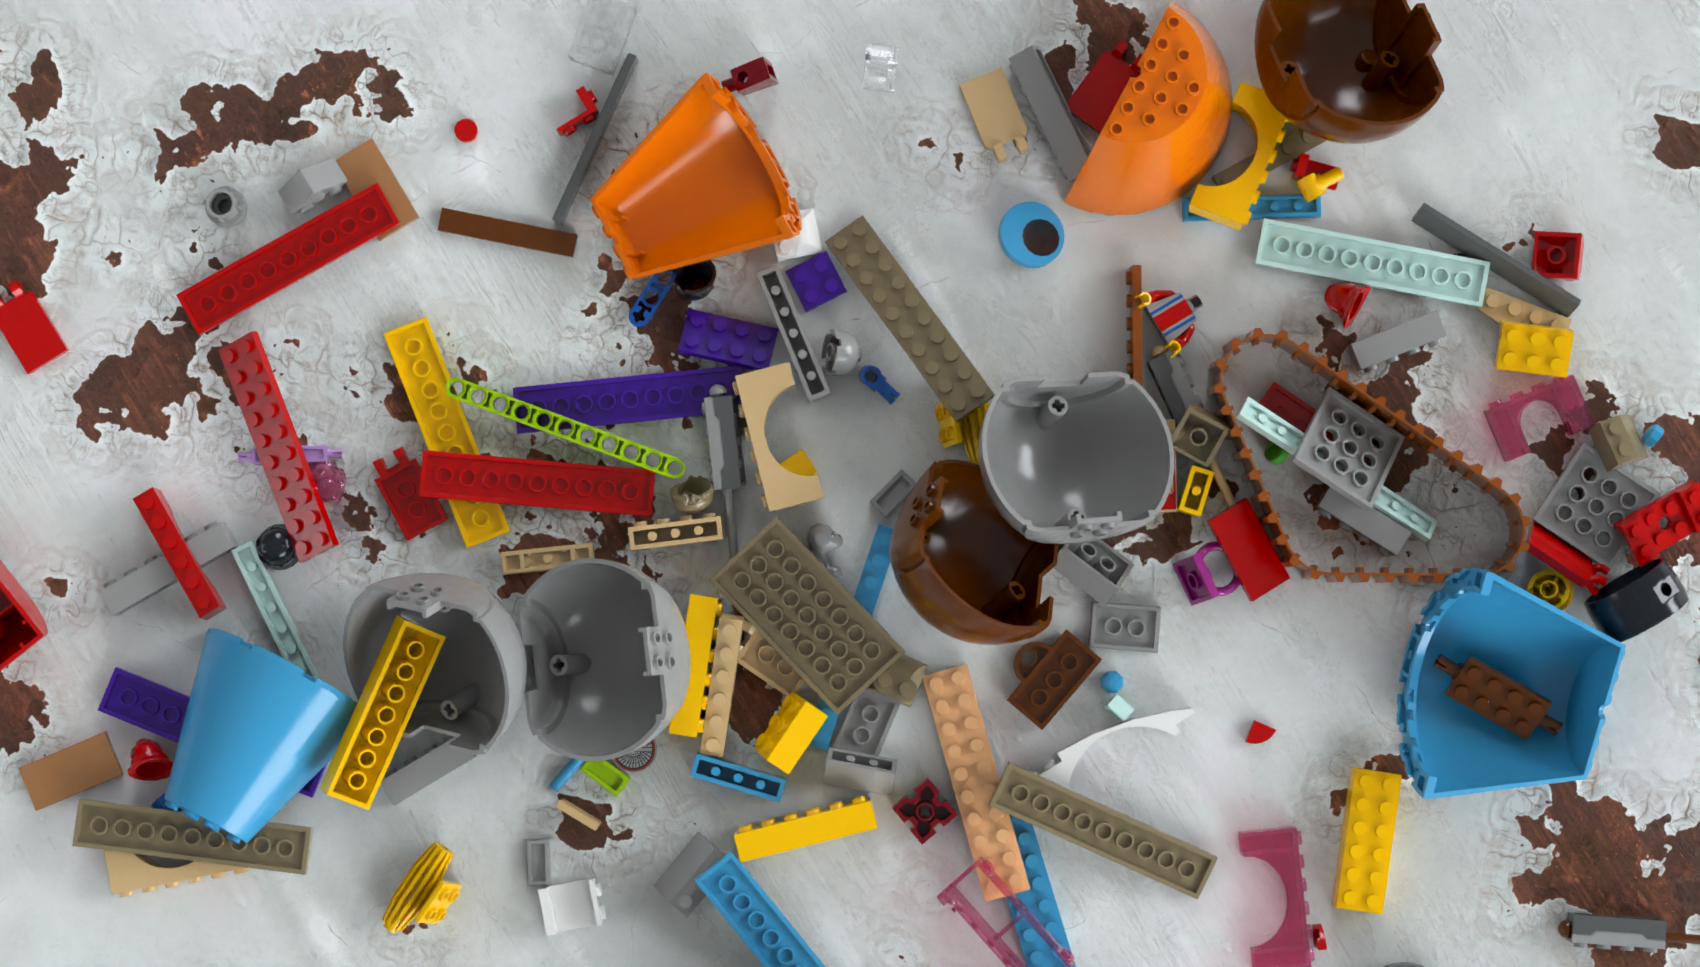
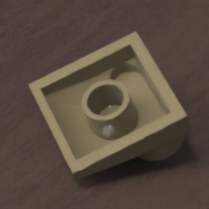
[1171,404,1231,468]
[868,654,928,708]

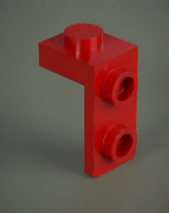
[556,86,599,137]
[1290,153,1338,191]

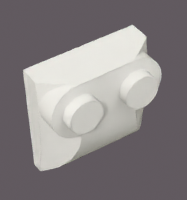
[774,208,823,263]

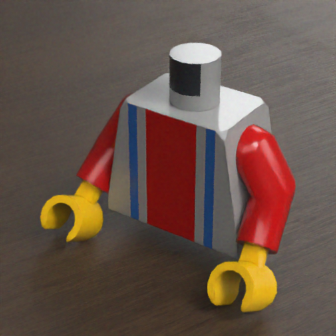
[1135,290,1203,358]

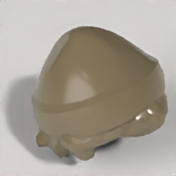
[669,475,714,515]

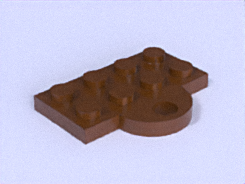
[1007,629,1102,730]

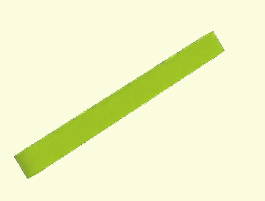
[445,377,686,479]

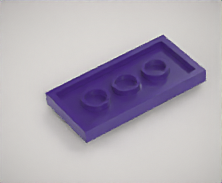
[678,309,778,371]

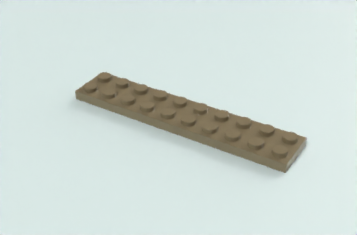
[825,215,995,423]
[988,761,1218,899]
[72,799,313,875]

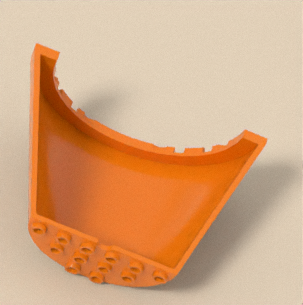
[1064,1,1233,216]

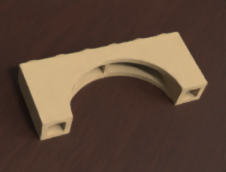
[732,362,824,512]
[104,850,249,897]

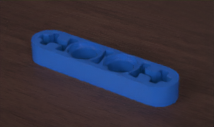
[629,270,678,328]

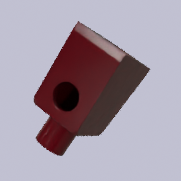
[721,56,779,96]

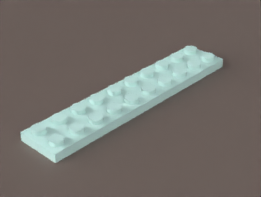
[1254,218,1490,307]

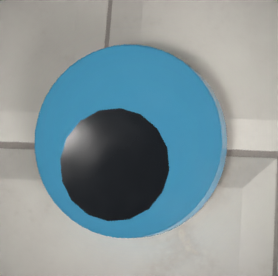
[998,202,1064,268]

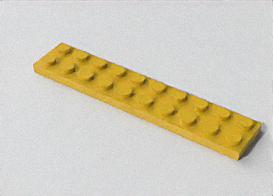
[384,317,511,548]

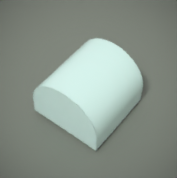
[1104,693,1134,722]

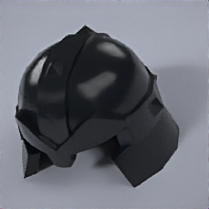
[673,260,717,301]
[256,524,299,570]

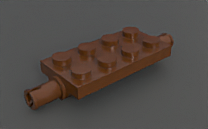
[1433,654,1563,740]

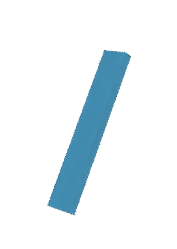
[1182,194,1321,222]

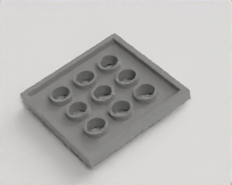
[1291,387,1404,512]
[1531,442,1661,571]

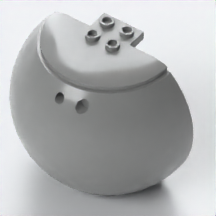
[978,371,1174,544]
[516,558,691,761]
[343,573,527,755]

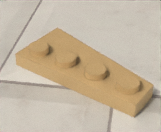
[1476,287,1572,329]

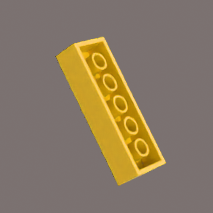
[669,594,724,738]
[1331,767,1402,915]
[734,795,877,862]

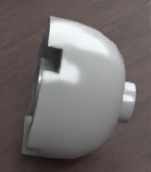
[821,329,862,376]

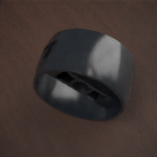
[1584,558,1689,642]

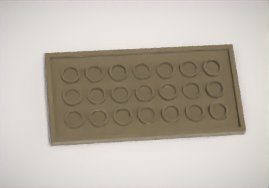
[709,516,905,715]

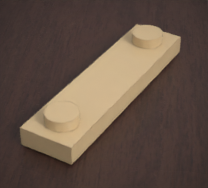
[500,542,595,575]

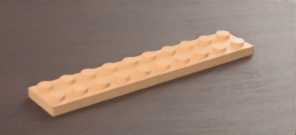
[923,664,1031,902]

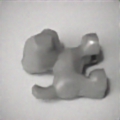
[807,523,843,578]

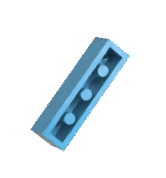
[690,752,787,803]

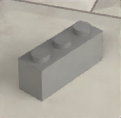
[822,747,897,795]

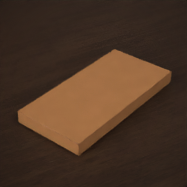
[336,139,420,241]
[19,731,124,811]

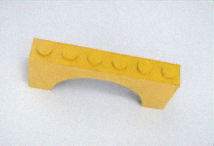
[1188,82,1290,231]

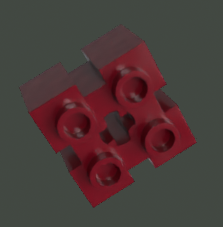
[892,777,958,845]

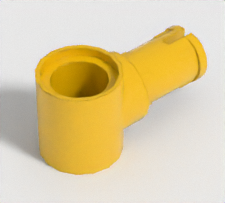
[1296,167,1344,203]

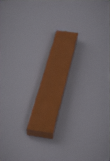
[438,208,578,258]

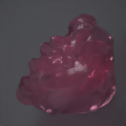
[310,461,346,503]

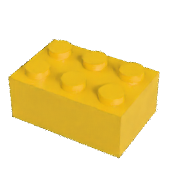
[1494,320,1574,378]
[754,691,828,774]

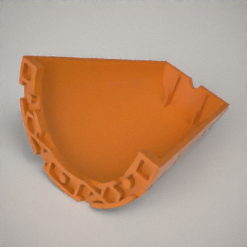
[590,73,802,280]

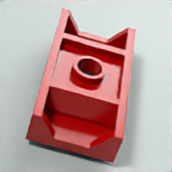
[1613,480,1700,567]

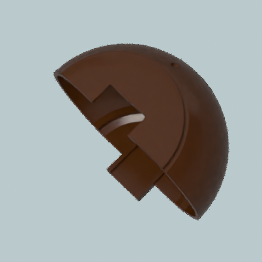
[1254,0,1444,144]
[889,460,1059,645]

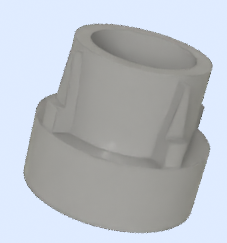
[204,186,247,228]

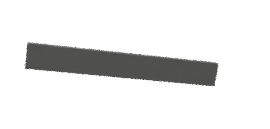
[552,53,638,226]
[1411,203,1581,318]

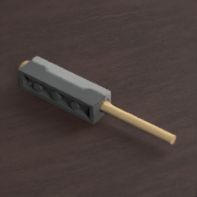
[1146,344,1236,507]

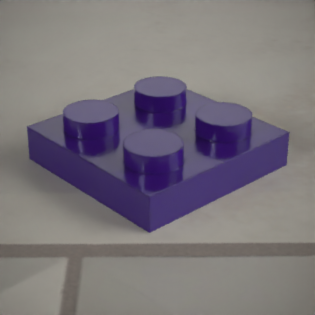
[785,251,847,313]

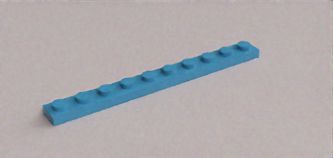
[809,524,893,751]

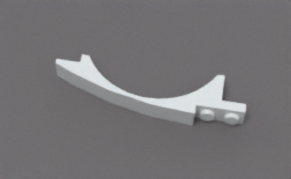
[1033,708,1195,788]

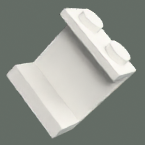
[538,877,606,936]

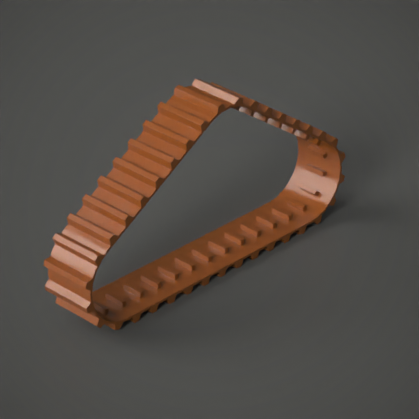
[1207,328,1532,584]

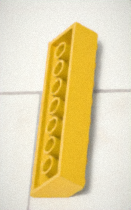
[320,615,446,810]

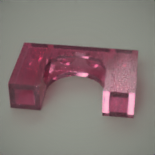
[1483,374,1595,462]

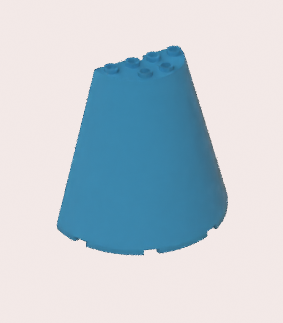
[164,628,357,844]

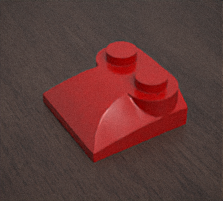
[1531,231,1584,281]

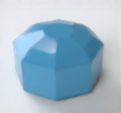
[1642,424,1664,447]
[1101,671,1123,693]

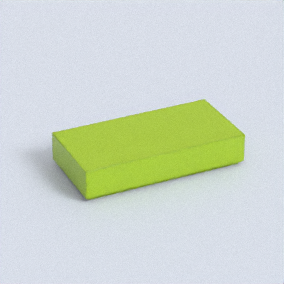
[580,760,631,797]

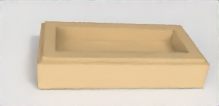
[556,798,602,831]

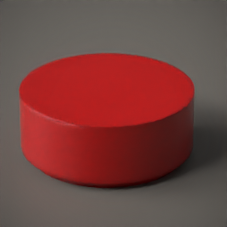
[454,119,478,143]

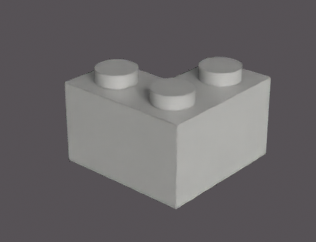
[278,158,348,215]

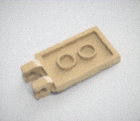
[959,68,1029,164]
[738,619,804,696]

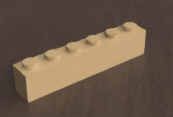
[700,613,745,757]

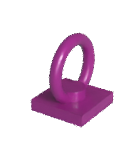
[1172,541,1240,606]

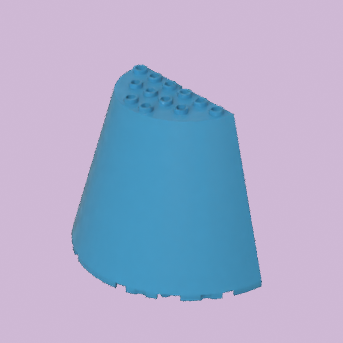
[1396,567,1626,799]

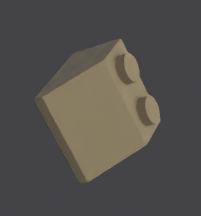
[1588,415,1648,472]

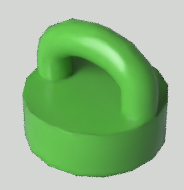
[1264,442,1289,465]

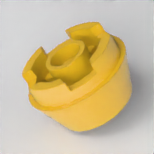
[1526,569,1574,610]

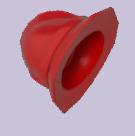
[1324,282,1371,329]
[127,738,173,781]

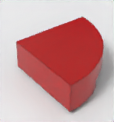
[1245,720,1276,744]
[1311,924,1327,950]

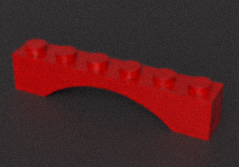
[133,487,227,620]

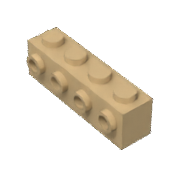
[628,512,724,551]

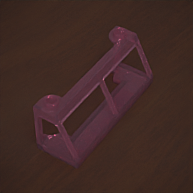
[937,857,1076,967]

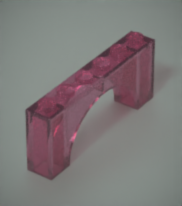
[1238,826,1315,967]

